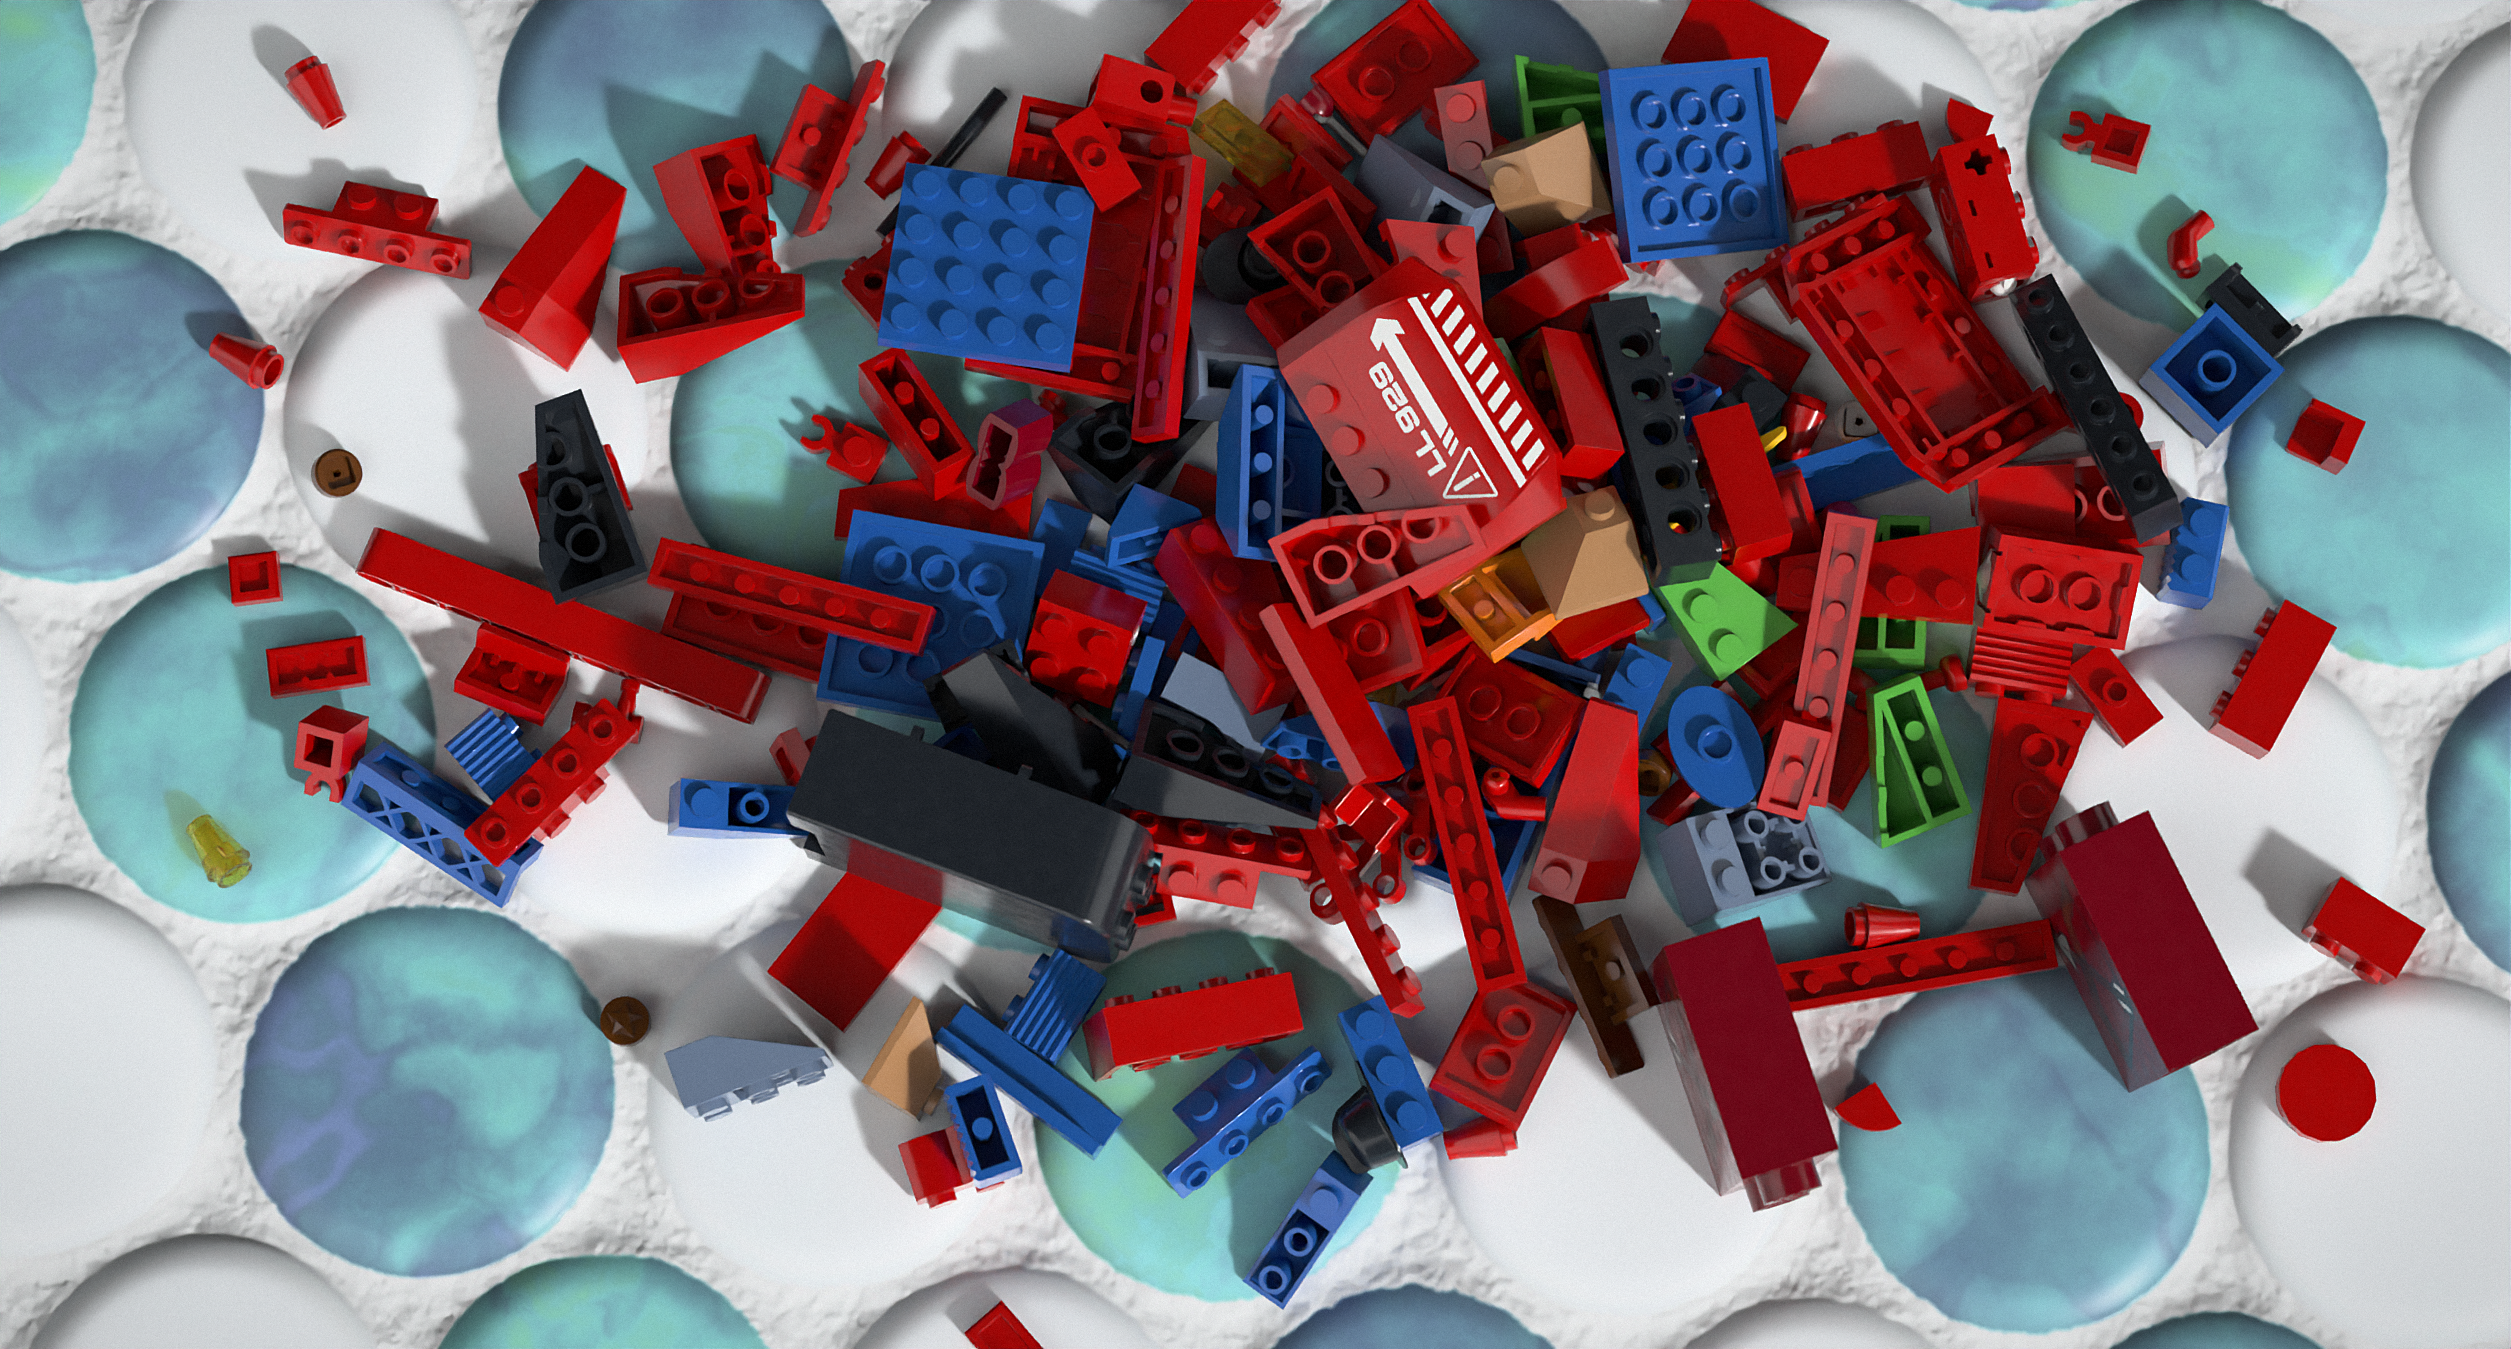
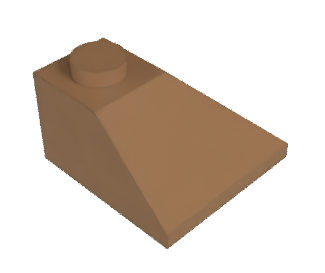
[1481,121,1614,238]
[1521,485,1649,621]
[861,996,945,1122]

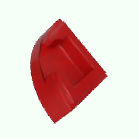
[1944,98,1994,144]
[1832,1082,1902,1132]

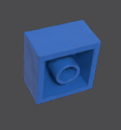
[2138,303,2285,449]

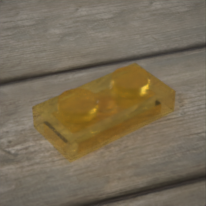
[1190,98,1295,188]

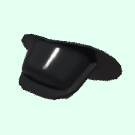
[1202,222,1290,305]
[1332,1061,1408,1175]

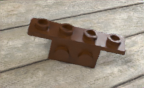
[1532,895,1661,1079]

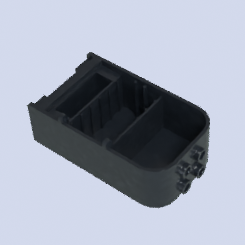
[786,709,1156,964]

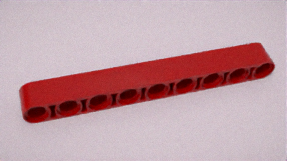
[355,527,772,725]

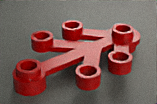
[1310,764,1438,925]

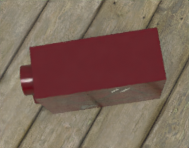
[2024,801,2259,1093]
[1646,916,1839,1213]

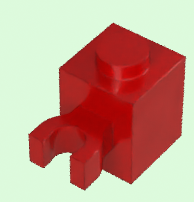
[1198,181,1262,250]
[294,705,369,803]

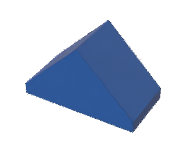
[1104,483,1202,568]

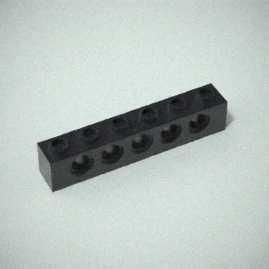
[2008,273,2184,544]
[1582,295,1722,588]

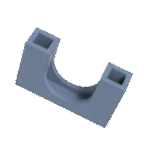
[1104,652,1289,863]

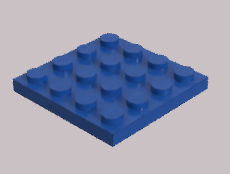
[1598,57,1790,264]
[878,162,1095,373]
[816,509,1045,729]

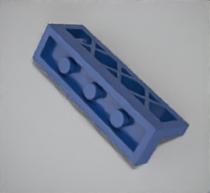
[1771,433,1925,514]
[341,741,544,909]
[933,1004,1123,1161]

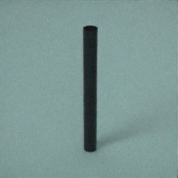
[875,87,1008,239]

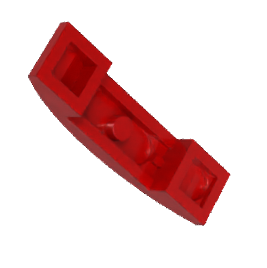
[1482,236,1630,350]

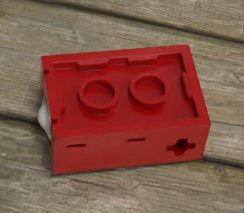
[1928,134,2039,307]
[1973,523,2144,651]

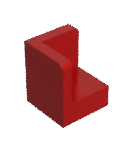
[2285,398,2366,475]
[1328,782,1415,855]

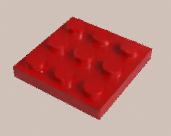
[1274,570,1432,717]

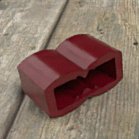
[966,398,1053,511]

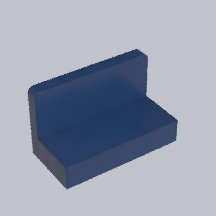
[1505,635,1612,691]

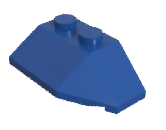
[1216,364,1323,562]

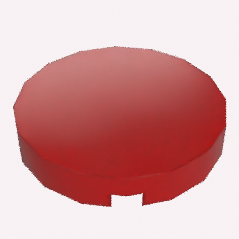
[2275,1044,2377,1143]

